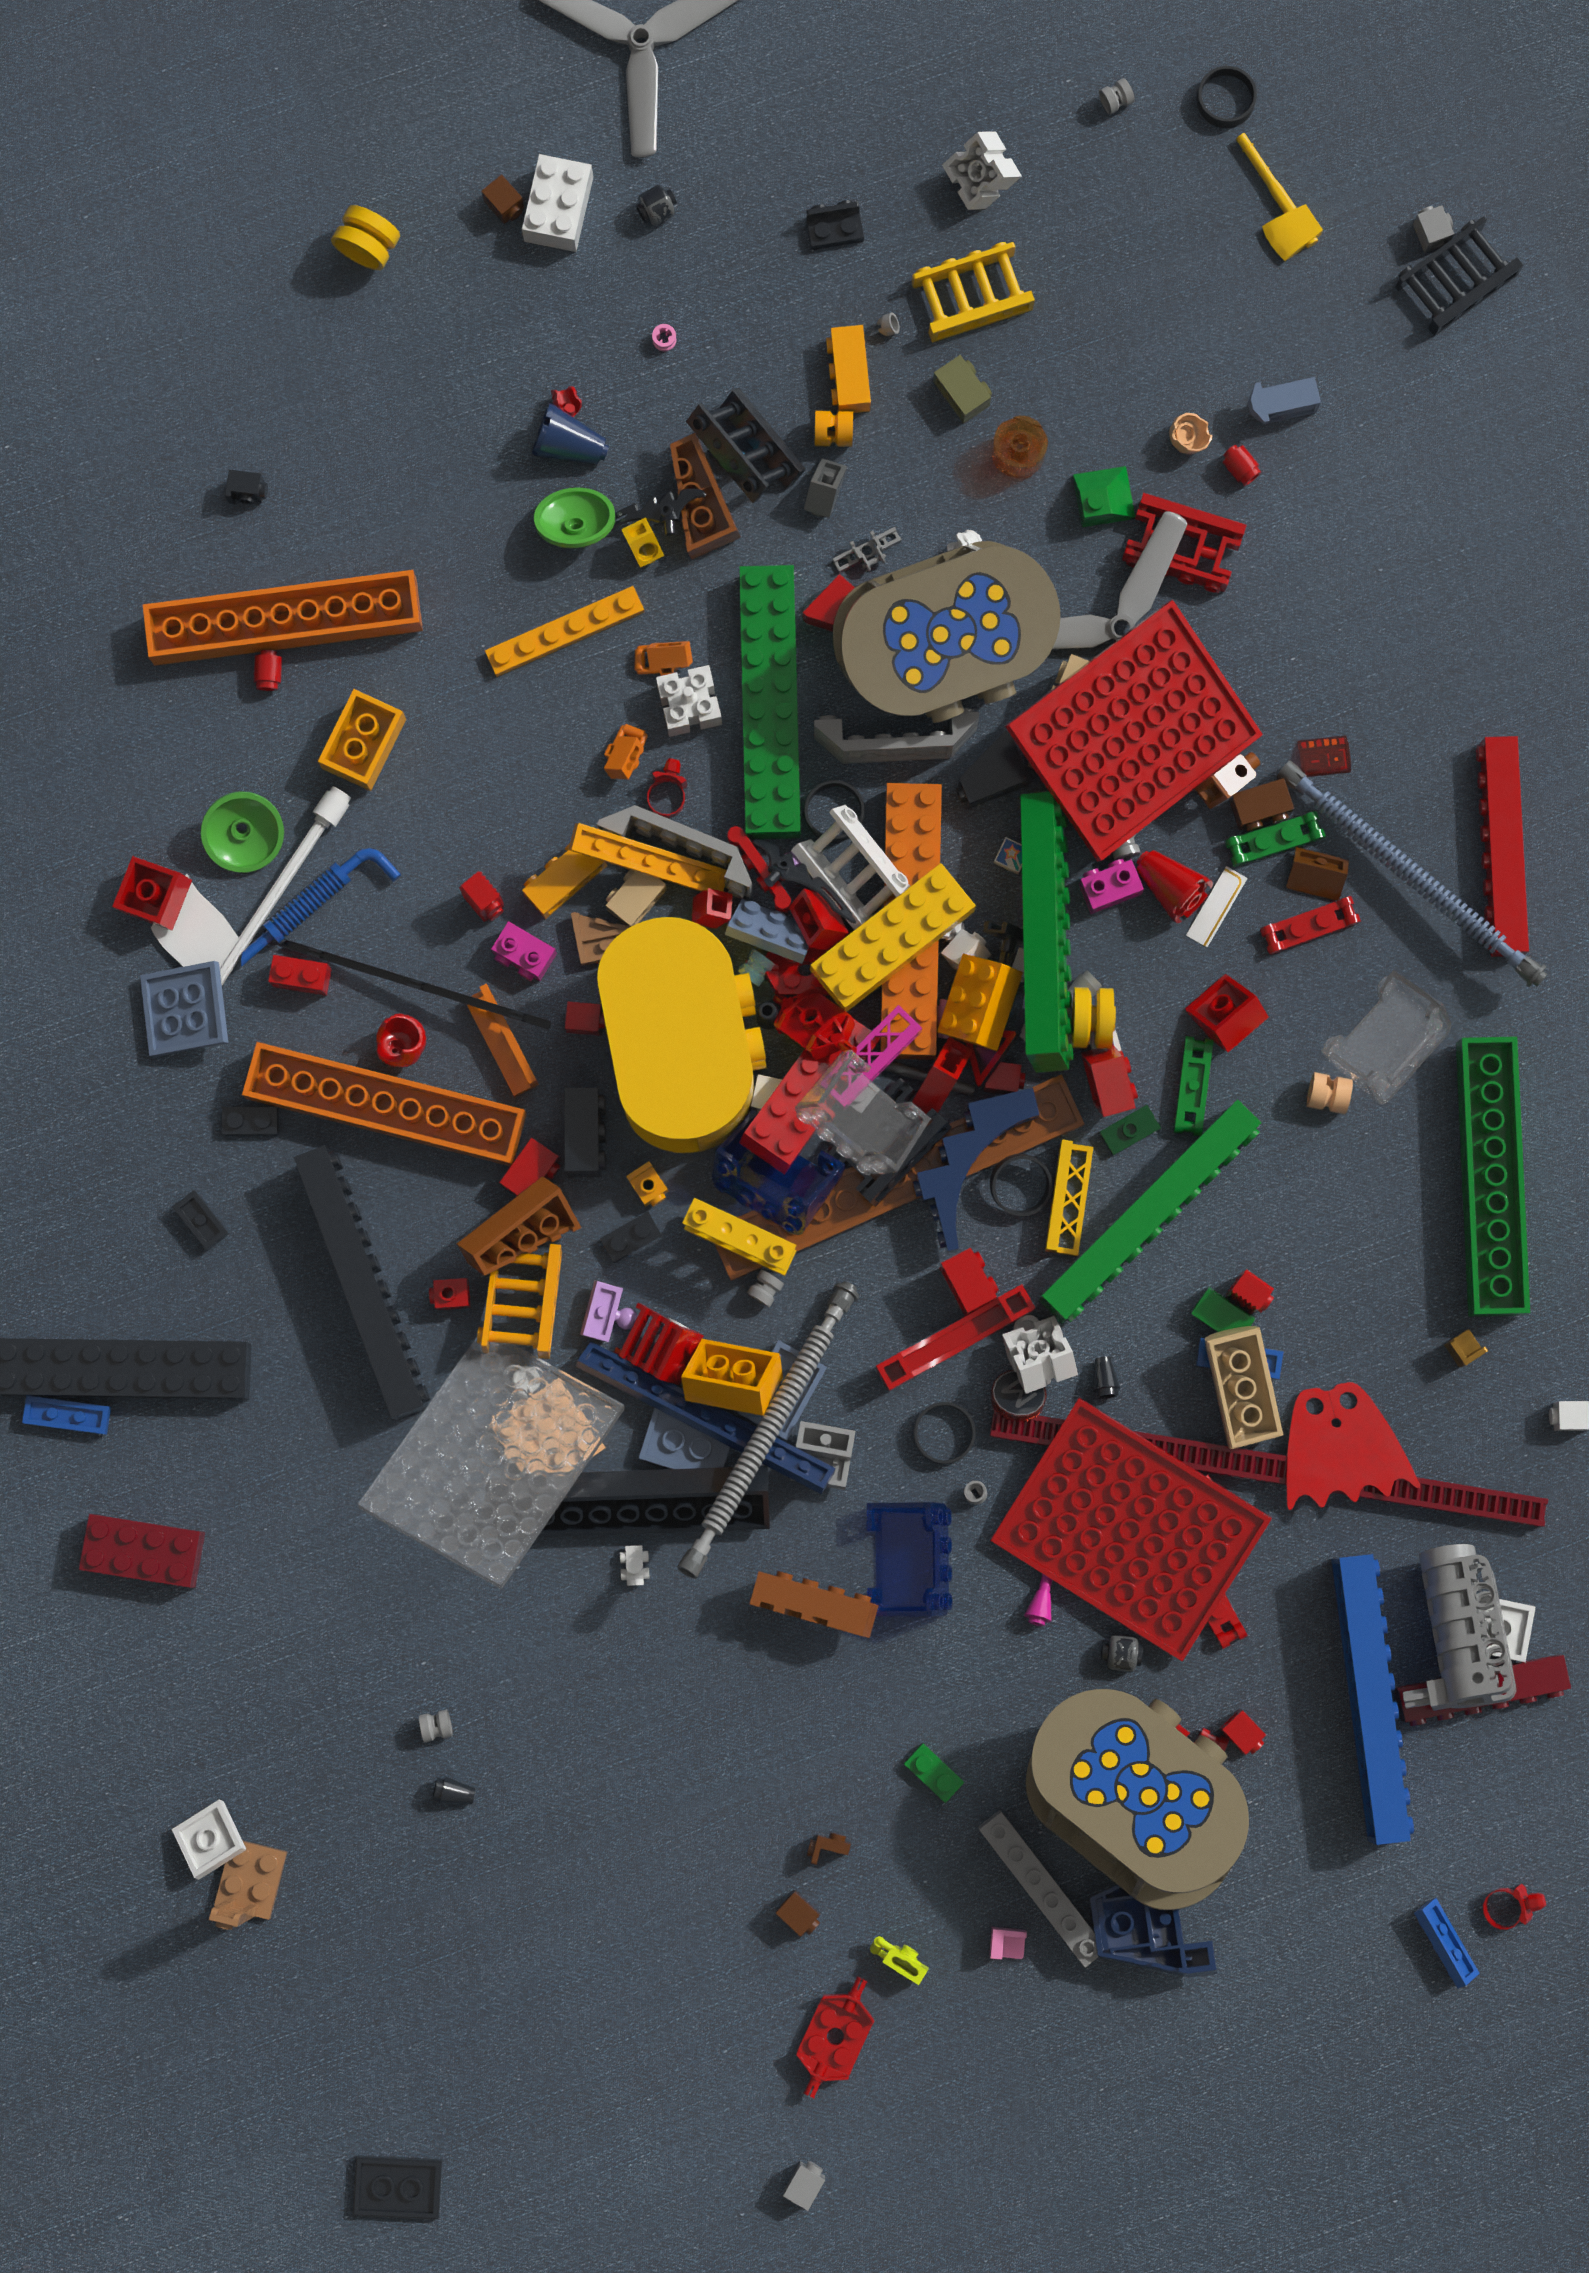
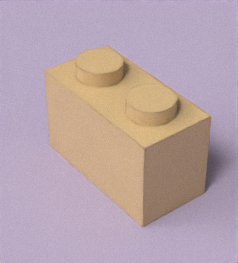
[606,870,667,927]

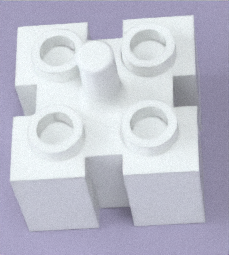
[942,132,1022,210]
[656,665,722,737]
[1002,1316,1078,1394]

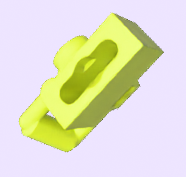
[870,1936,929,1985]

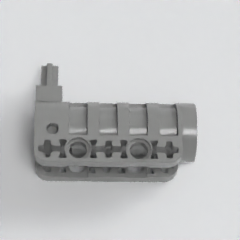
[1403,1544,1516,1711]

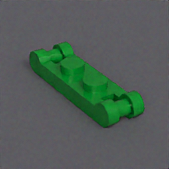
[1225,811,1326,867]
[1173,1036,1213,1136]

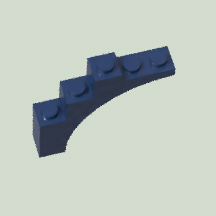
[912,1088,1040,1254]

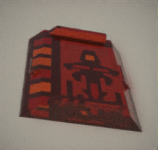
[1298,735,1351,777]

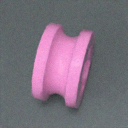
[652,324,676,352]

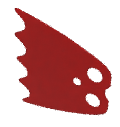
[1287,1382,1420,1510]

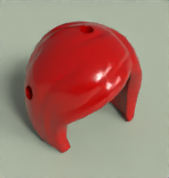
[376,1013,426,1067]

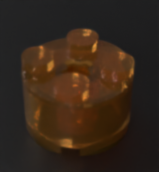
[992,416,1048,478]

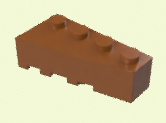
[670,433,741,560]
[457,1176,582,1276]
[750,1571,879,1638]

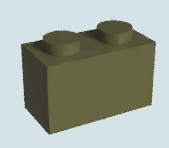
[933,355,992,424]

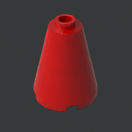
[1136,850,1213,923]

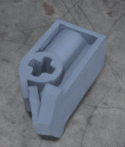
[1247,377,1321,424]

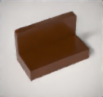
[1286,847,1349,901]

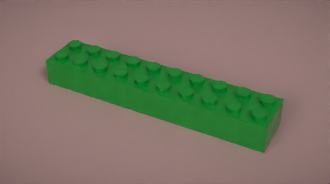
[739,565,801,840]
[1021,792,1073,1073]
[1456,1037,1530,1317]
[1038,1099,1262,1323]

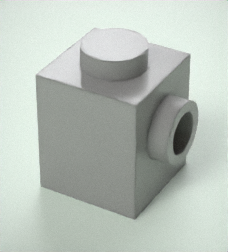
[1413,206,1454,253]

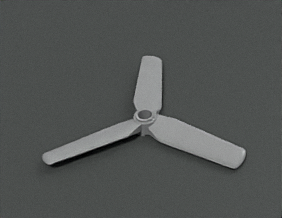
[539,0,738,158]
[1052,511,1187,649]

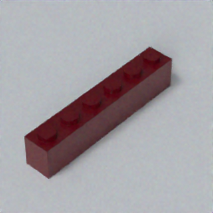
[1394,1655,1571,1726]

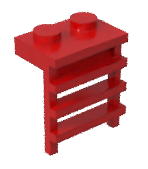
[614,1303,704,1385]

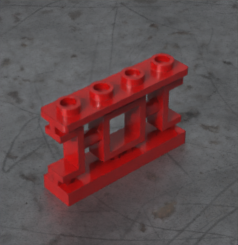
[1122,493,1247,593]

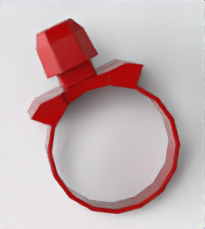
[647,758,688,818]
[1483,1884,1546,1930]

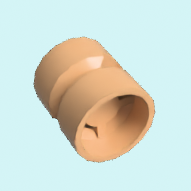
[1307,1072,1353,1114]

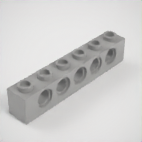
[978,1810,1099,1967]

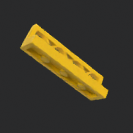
[1045,1140,1093,1256]

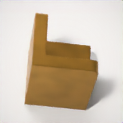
[1444,1329,1488,1368]

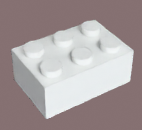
[522,154,593,252]

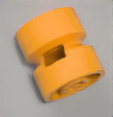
[815,411,853,447]

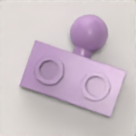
[580,1281,638,1342]

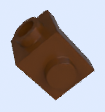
[807,1832,851,1865]

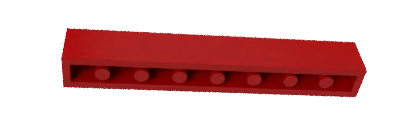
[1476,736,1529,957]

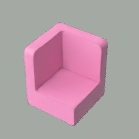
[989,1927,1027,1959]

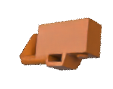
[634,641,693,676]
[604,724,648,780]

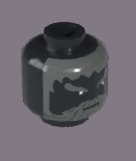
[636,185,677,226]
[1101,1634,1143,1673]

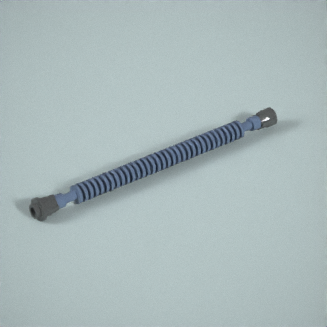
[1277,760,1548,988]

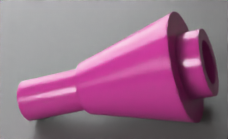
[1024,1574,1052,1626]

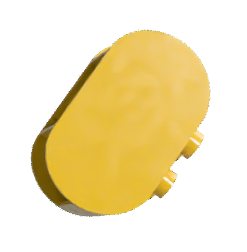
[597,917,767,1153]

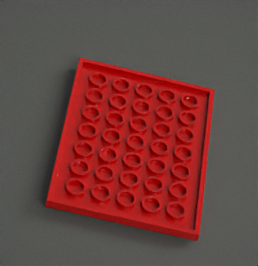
[1005,600,1263,862]
[990,1398,1272,1661]

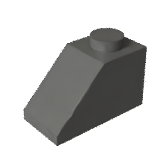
[804,458,847,518]

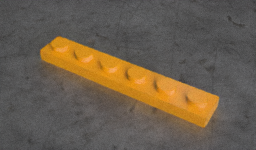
[485,586,645,677]
[568,823,727,892]

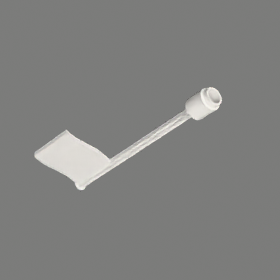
[151,786,351,985]

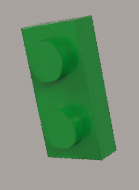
[904,1743,964,1803]

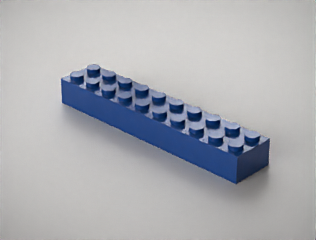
[1331,1554,1414,1845]

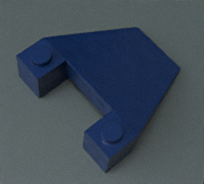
[1090,1885,1217,1978]

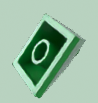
[1073,466,1135,527]

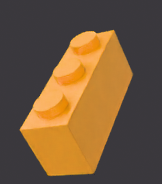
[826,325,871,413]
[522,843,607,920]

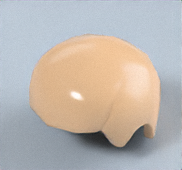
[1169,412,1212,454]

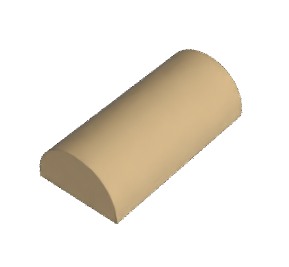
[1204,1326,1283,1449]

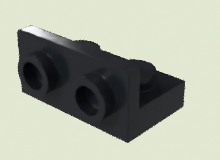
[806,200,864,250]

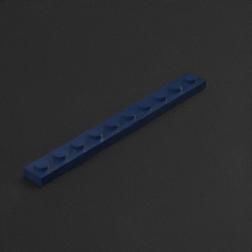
[576,1342,836,1494]

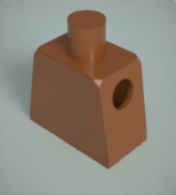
[1194,752,1260,809]

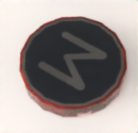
[991,1370,1047,1421]

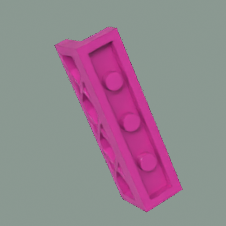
[820,1005,922,1110]

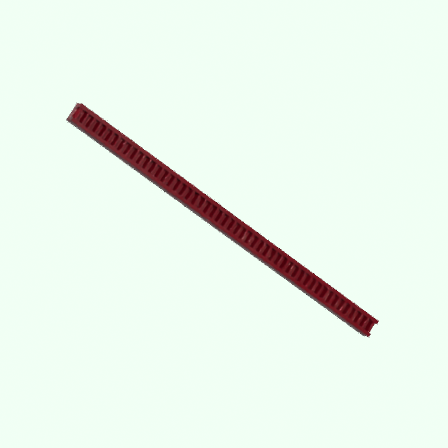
[989,1408,1548,1527]

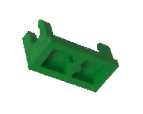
[1191,1286,1255,1332]

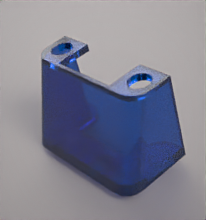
[712,1110,845,1235]
[867,1502,953,1616]

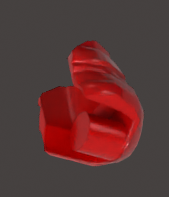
[551,386,582,417]

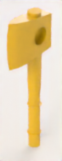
[1236,133,1323,261]

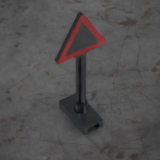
[966,921,1024,1087]

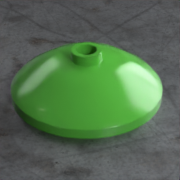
[534,488,615,548]
[201,792,284,872]

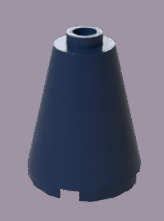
[531,403,609,464]

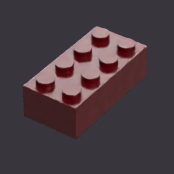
[79,1514,205,1588]

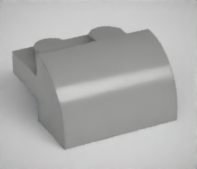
[790,1421,856,1490]

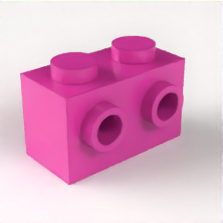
[1079,859,1144,914]
[491,921,557,981]

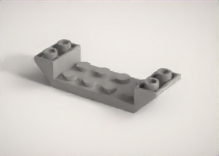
[814,708,979,764]
[597,805,752,899]

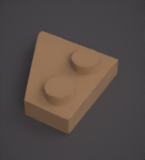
[571,912,629,966]

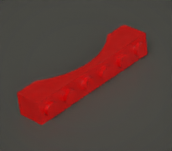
[875,1284,1036,1392]

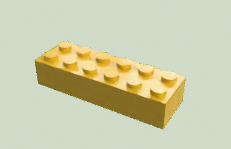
[810,863,976,1012]

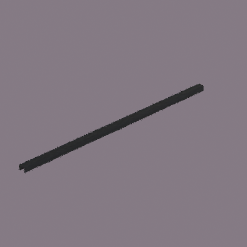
[283,939,551,1030]

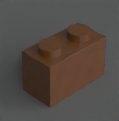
[1229,778,1294,832]

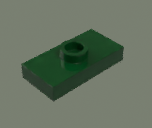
[1099,1105,1161,1156]

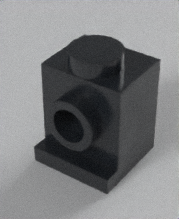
[225,470,268,505]

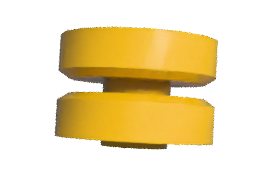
[331,205,400,270]
[1071,987,1116,1049]

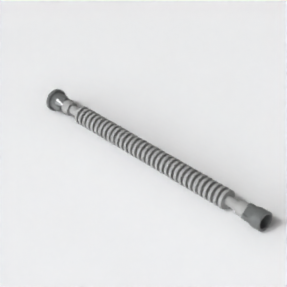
[677,1281,859,1579]

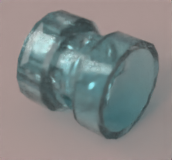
[737,948,775,987]

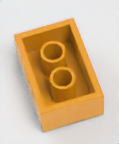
[318,689,406,791]
[937,953,1023,1051]
[681,1339,783,1416]

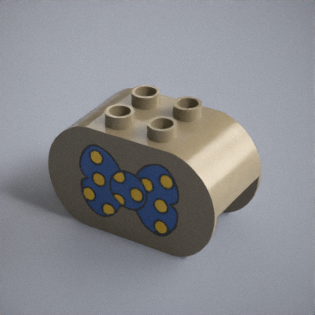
[833,541,1060,723]
[1026,1689,1249,1910]

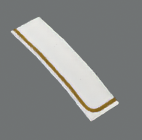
[1186,866,1248,947]

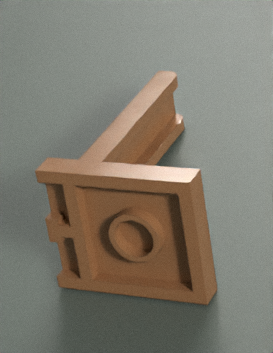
[209,1840,287,1930]

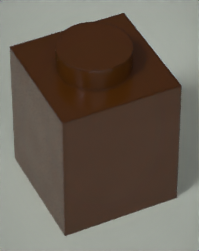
[481,174,524,224]
[776,1890,820,1937]

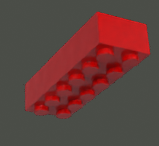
[739,1019,881,1175]

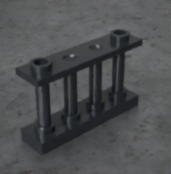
[1395,216,1524,337]
[686,388,806,503]

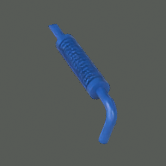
[241,848,401,967]

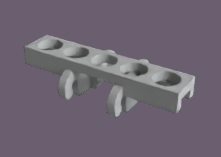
[833,527,902,574]

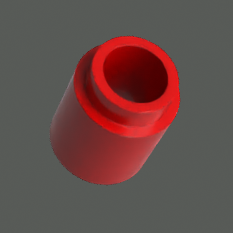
[1222,445,1261,486]
[254,650,282,691]

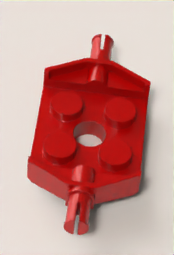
[745,948,830,996]
[773,989,857,1061]
[796,1976,875,2098]

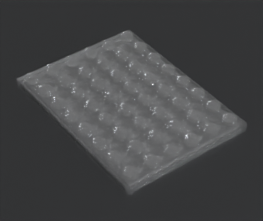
[358,1337,625,1590]

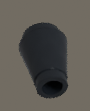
[755,1002,781,1029]
[1093,1357,1120,1399]
[432,1776,475,1805]

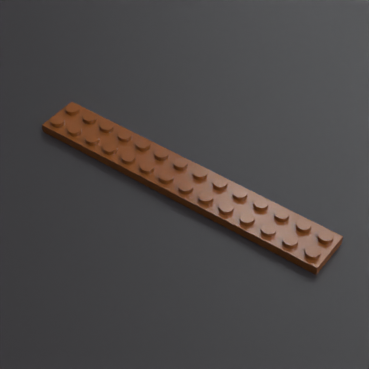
[715,1074,1084,1281]

